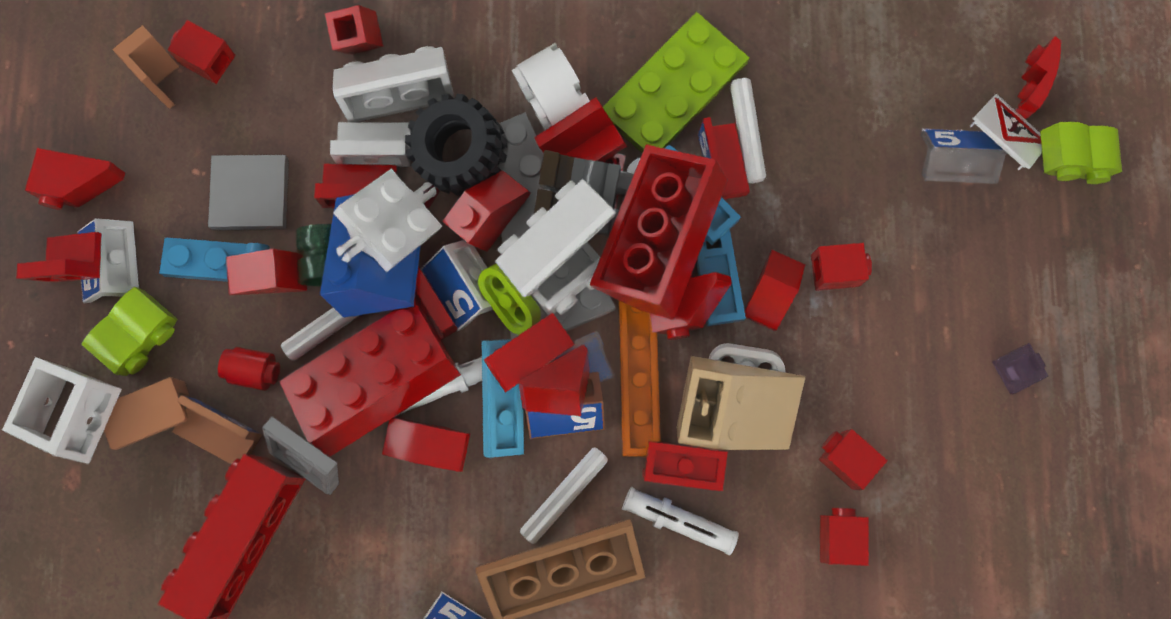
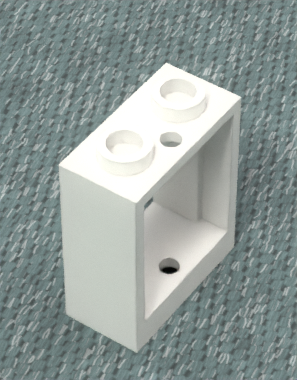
[2,357,122,464]

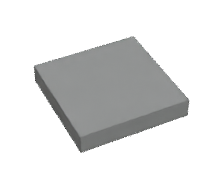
[208,155,289,230]
[262,417,339,495]

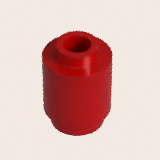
[218,347,280,391]

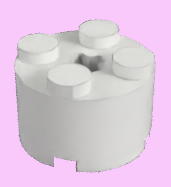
[511,43,589,130]

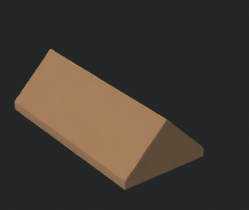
[475,519,646,619]

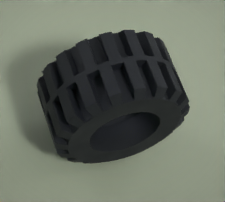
[405,93,508,196]

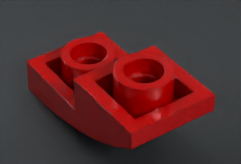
[1015,36,1061,120]
[483,313,575,392]
[382,417,470,472]

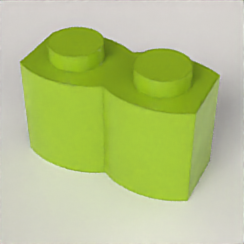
[1040,122,1122,184]
[81,286,178,376]

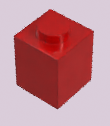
[325,5,383,55]
[167,20,236,84]
[811,243,872,291]
[818,429,888,490]
[820,508,869,566]

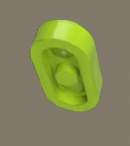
[478,264,541,335]

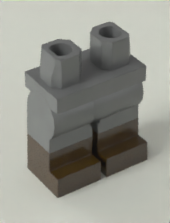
[533,150,634,237]

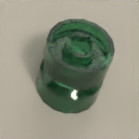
[295,224,332,287]

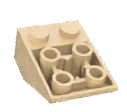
[676,356,805,450]

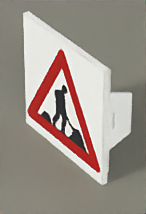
[970,94,1042,170]

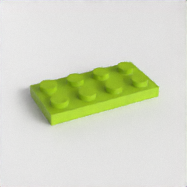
[603,12,749,153]

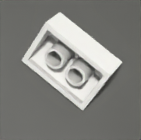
[333,46,455,122]
[495,179,616,297]

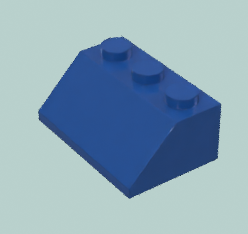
[320,194,421,318]

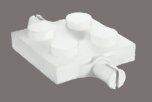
[334,169,442,272]

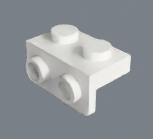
[531,242,600,315]

